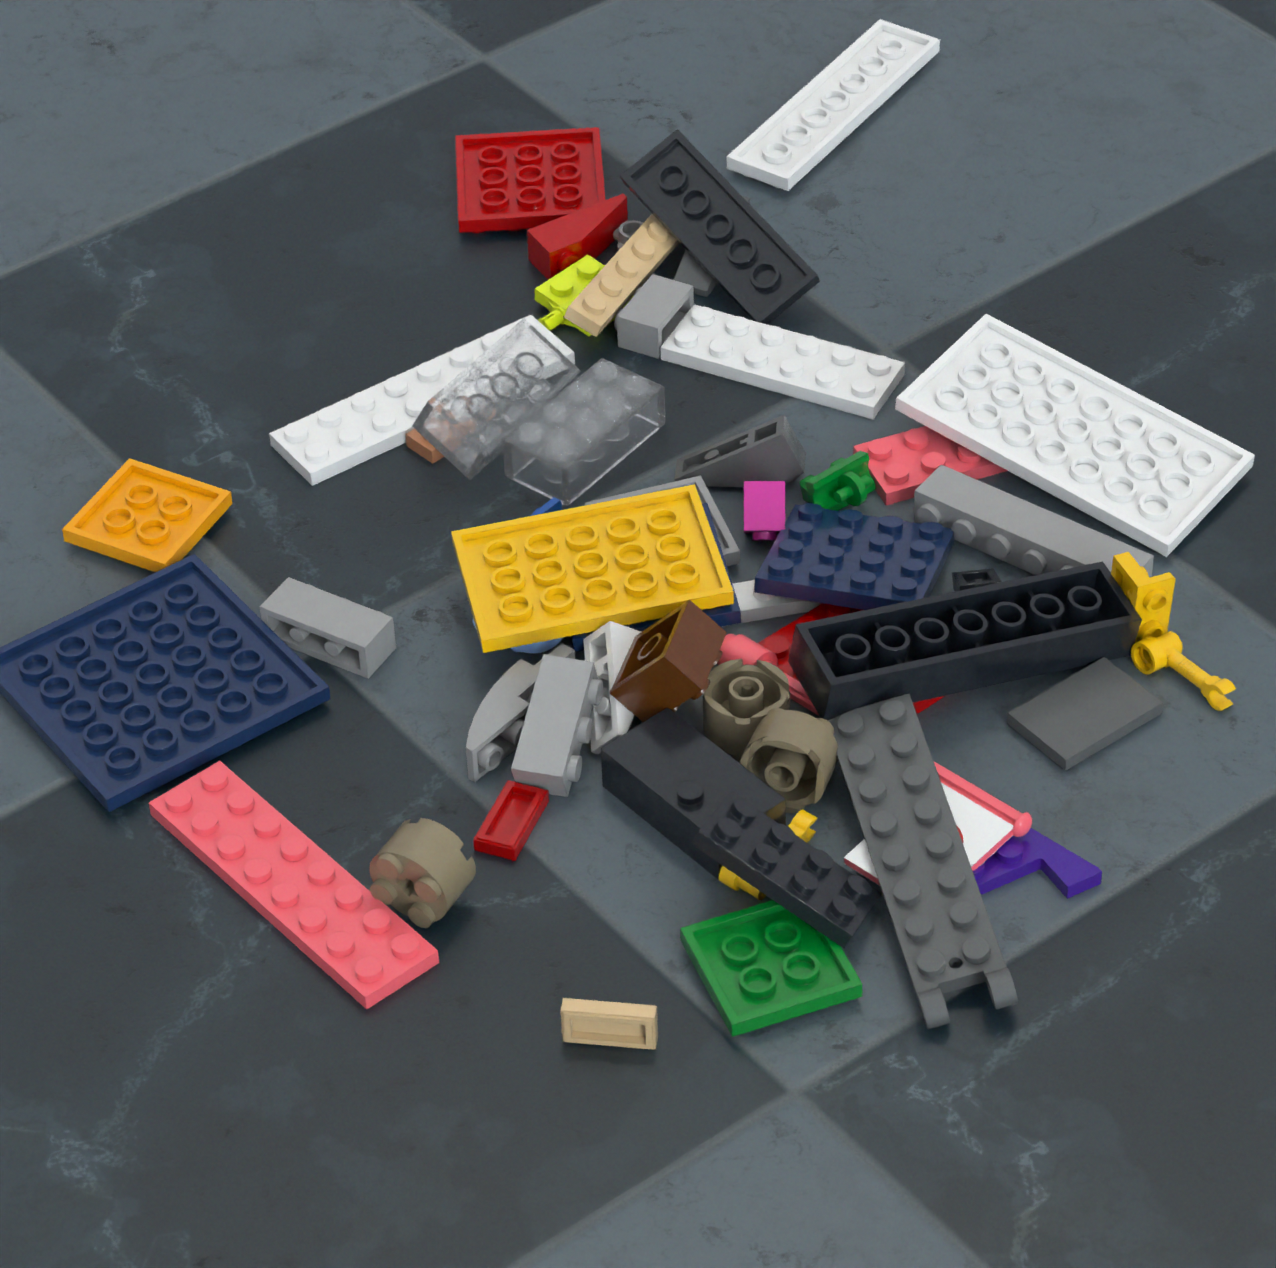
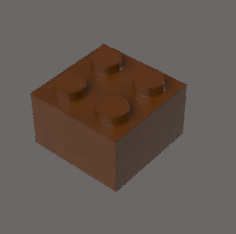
[610,599,727,722]

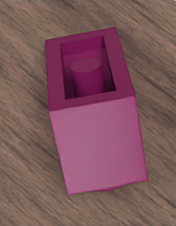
[744,481,785,541]

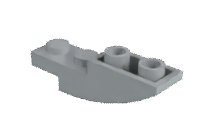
[466,643,575,783]

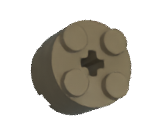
[703,659,790,762]
[740,708,838,813]
[370,818,476,928]

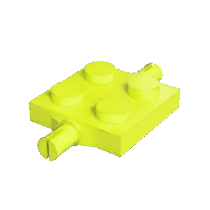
[534,255,634,337]

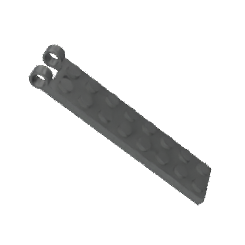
[828,694,1018,1030]

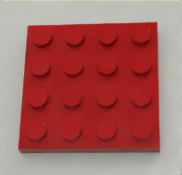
[455,127,605,233]

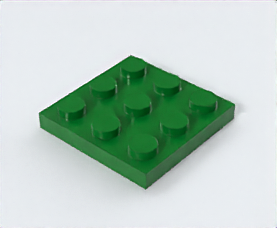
[680,900,863,1037]

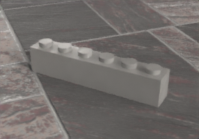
[914,465,1154,578]

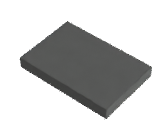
[1007,657,1163,771]

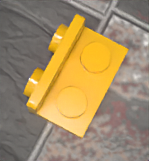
[1111,552,1176,643]

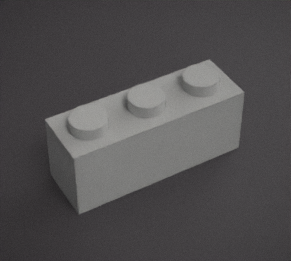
[260,577,396,679]
[511,654,603,797]

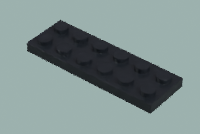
[620,129,820,325]

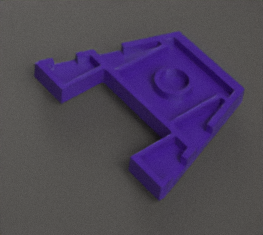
[973,828,1102,899]

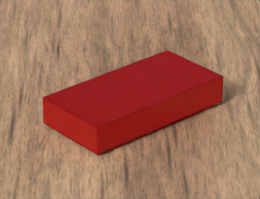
[473,780,549,861]

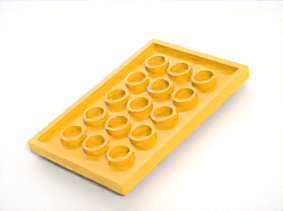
[451,484,734,653]

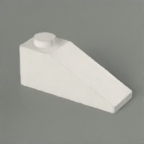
[583,621,641,754]

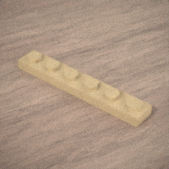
[564,214,679,337]

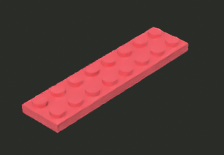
[149,761,439,1010]

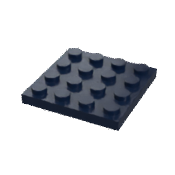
[754,503,954,610]

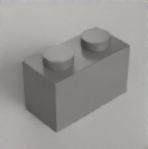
[614,274,694,359]

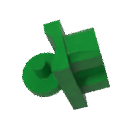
[799,451,877,511]

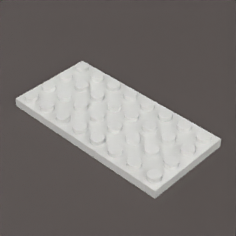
[895,314,1255,557]

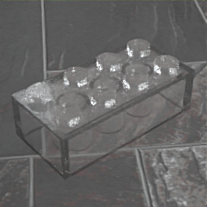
[412,318,581,480]
[502,358,666,507]

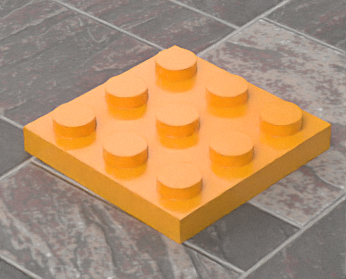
[62,458,233,572]

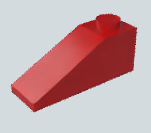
[527,194,628,280]

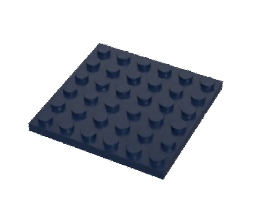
[0,554,331,812]

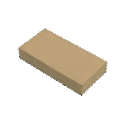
[561,998,658,1050]

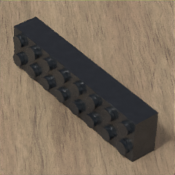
[788,561,1142,721]

